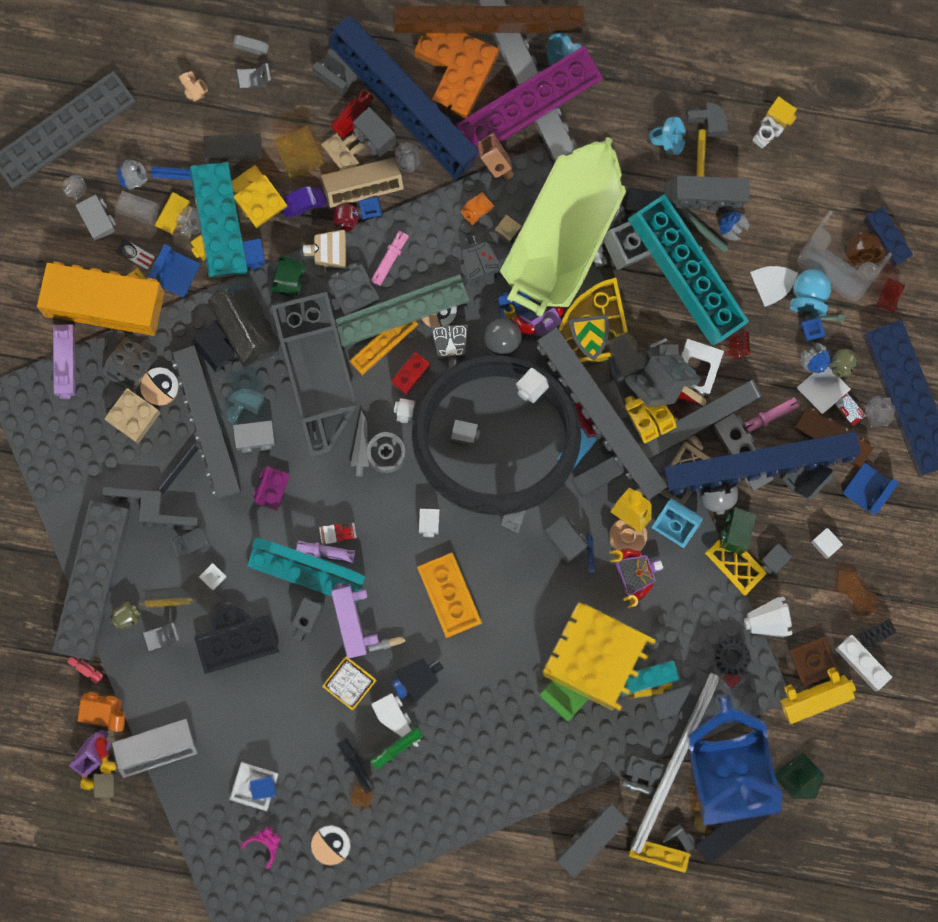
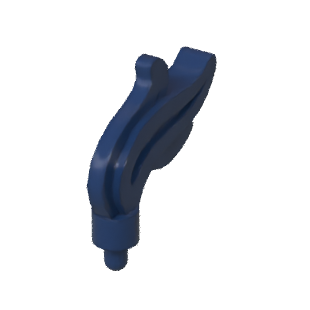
[585,533,595,573]

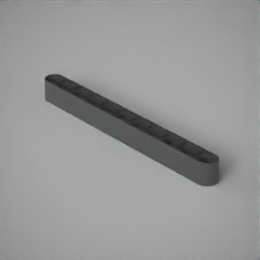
[572,379,763,497]

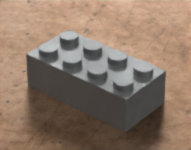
[664,176,750,212]
[556,804,629,878]

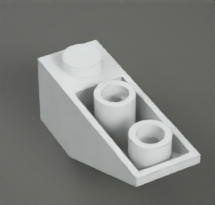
[371,694,421,747]

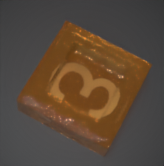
[350,785,374,808]

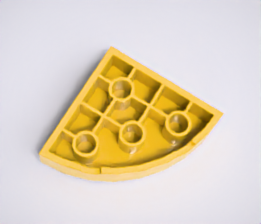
[559,278,632,365]

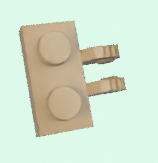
[322,133,364,171]

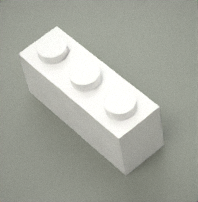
[835,635,892,691]

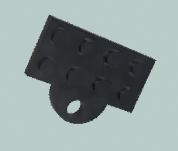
[194,606,280,674]

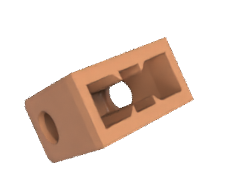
[477,133,514,181]

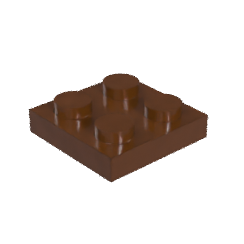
[789,637,839,687]

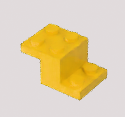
[231,165,287,228]

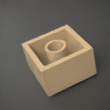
[105,388,161,444]

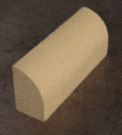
[321,157,404,208]

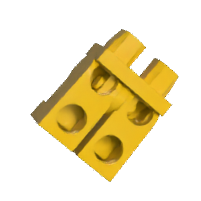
[624,396,677,444]

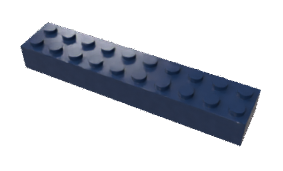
[328,16,479,180]
[663,432,861,495]

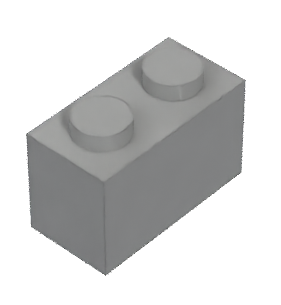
[76,195,116,242]
[233,421,276,453]

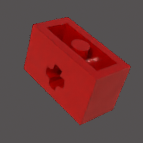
[391,352,430,396]

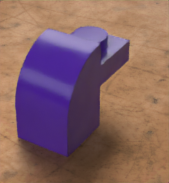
[282,186,327,218]

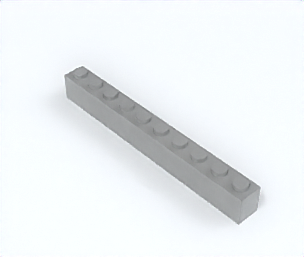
[476,0,577,164]

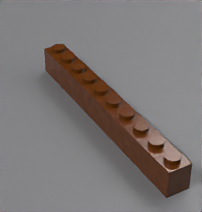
[393,6,585,33]

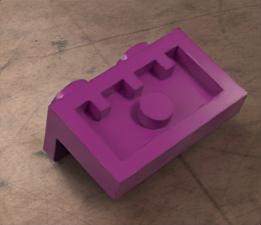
[253,466,290,511]

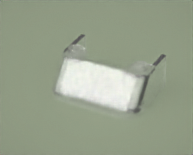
[797,211,893,302]

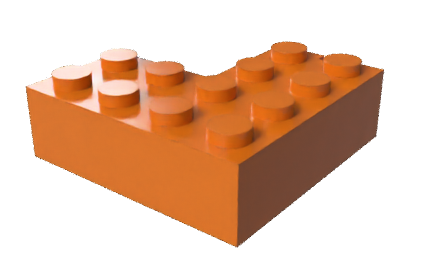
[414,33,499,120]

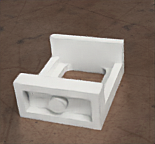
[682,339,724,398]

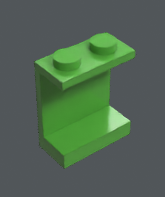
[539,681,588,722]

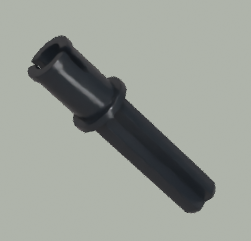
[337,738,375,793]

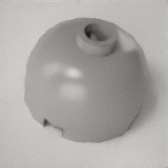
[699,482,738,514]

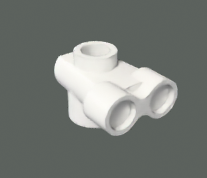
[753,116,784,148]

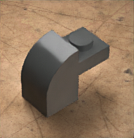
[687,103,728,137]

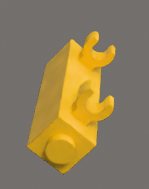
[780,668,856,724]

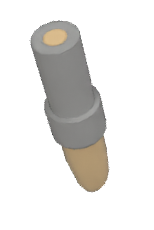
[368,637,405,652]

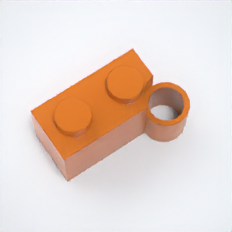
[78,692,126,731]

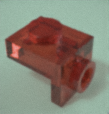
[876,278,905,313]
[724,331,750,360]

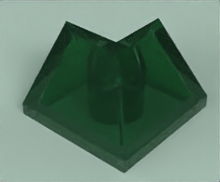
[775,752,825,800]

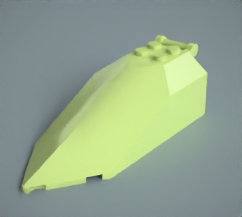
[500,137,626,317]

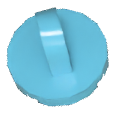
[546,32,582,66]
[649,117,685,155]

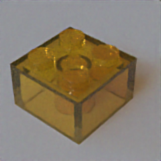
[273,126,324,179]

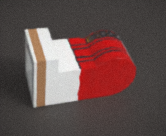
[319,523,357,545]

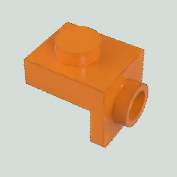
[461,192,494,225]

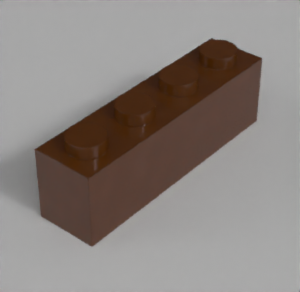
[793,408,873,469]

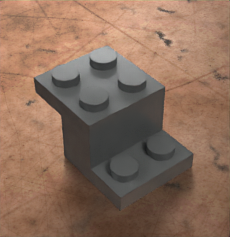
[625,354,701,407]

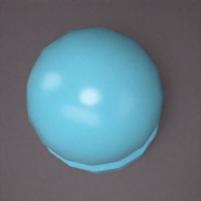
[790,269,831,316]

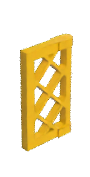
[705,540,767,596]

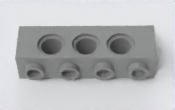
[713,413,774,492]

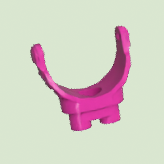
[241,827,281,869]

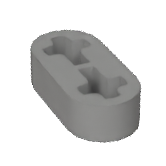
[232,35,269,56]

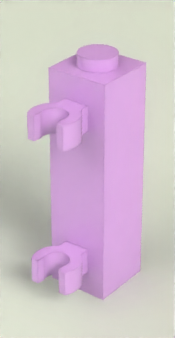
[53,325,76,399]
[331,582,379,658]

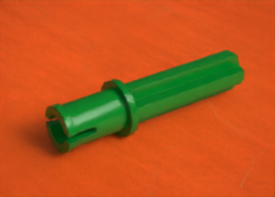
[370,728,423,770]

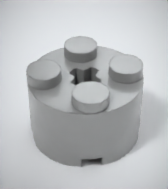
[367,432,406,473]

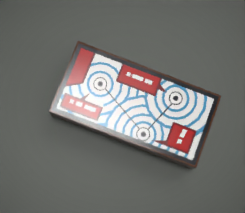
[833,392,868,428]

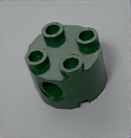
[271,256,306,298]

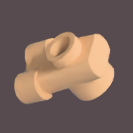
[179,71,208,101]

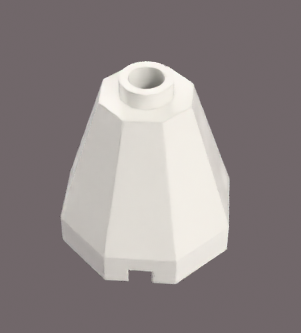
[744,597,792,637]

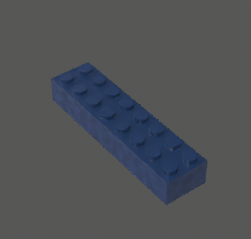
[863,320,938,478]

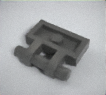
[621,754,668,797]

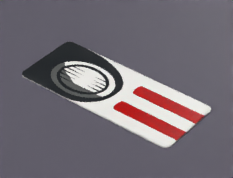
[117,239,155,269]

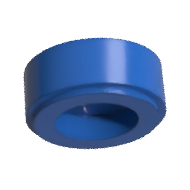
[392,679,407,698]

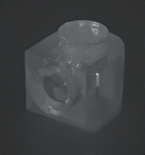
[62,175,87,200]

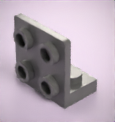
[312,48,357,95]
[102,337,157,393]

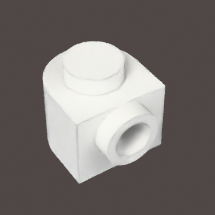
[394,398,416,423]

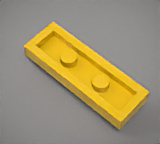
[628,837,690,873]

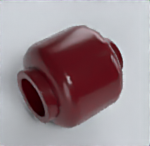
[333,203,358,232]

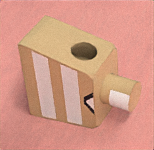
[303,230,346,269]

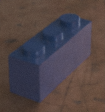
[863,206,913,268]

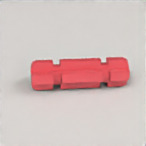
[68,656,103,684]

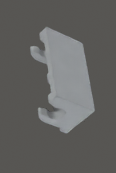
[501,511,526,533]

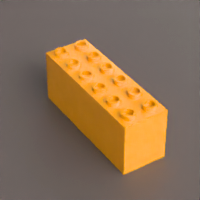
[37,261,165,336]

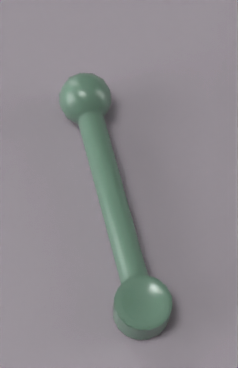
[805,314,845,322]

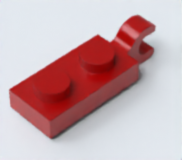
[330,90,374,140]

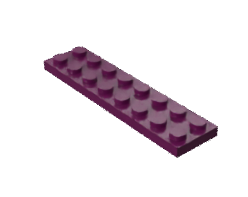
[456,46,604,157]

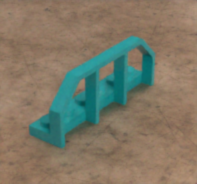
[247,537,366,605]

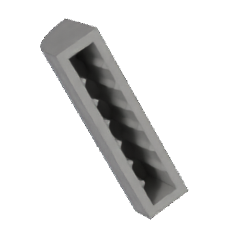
[112,719,198,778]

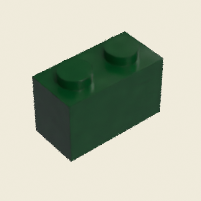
[719,507,756,555]

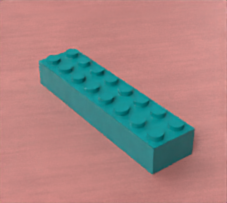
[628,194,749,346]

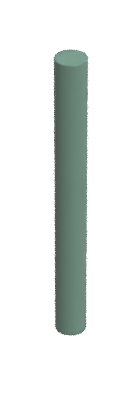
[676,207,729,253]

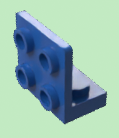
[148,244,200,298]
[843,463,899,516]

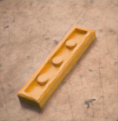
[349,321,418,376]

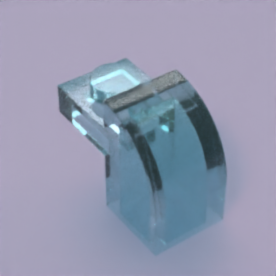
[226,389,266,425]

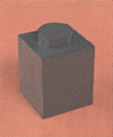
[760,544,792,575]

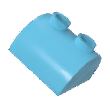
[652,498,703,548]

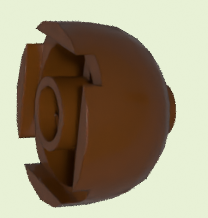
[847,232,886,267]

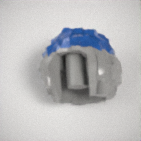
[117,160,147,190]
[719,211,750,241]
[800,343,830,374]

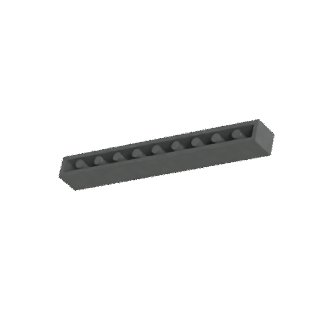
[536,327,667,500]

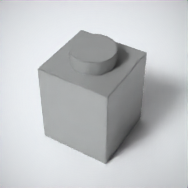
[451,420,481,446]

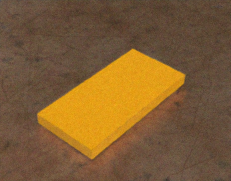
[417,552,482,638]

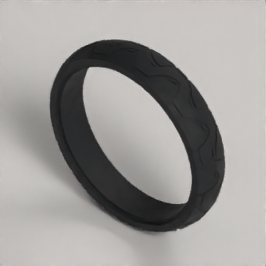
[412,355,581,515]

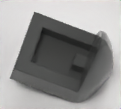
[663,824,695,852]

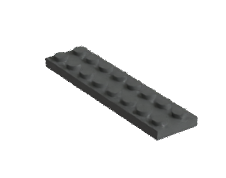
[0,71,136,189]

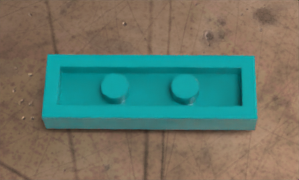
[621,661,679,696]

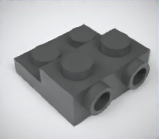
[328,263,380,316]

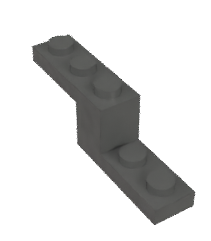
[102,487,199,530]

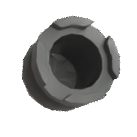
[484,318,522,356]

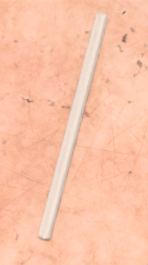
[631,673,720,853]

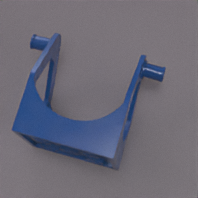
[688,695,783,826]

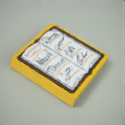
[322,656,377,711]

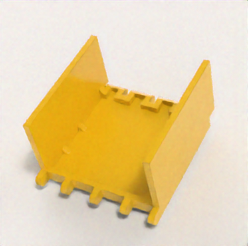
[543,602,656,711]

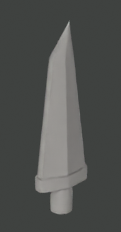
[350,411,369,477]

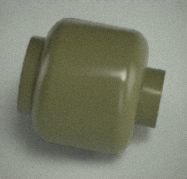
[829,349,858,377]
[110,601,141,630]

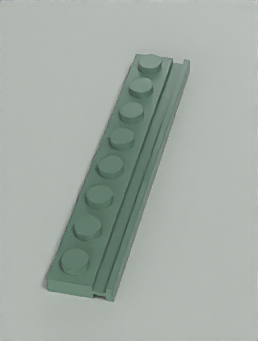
[334,274,469,348]

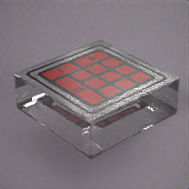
[719,672,745,693]

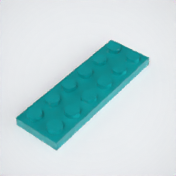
[190,162,248,278]

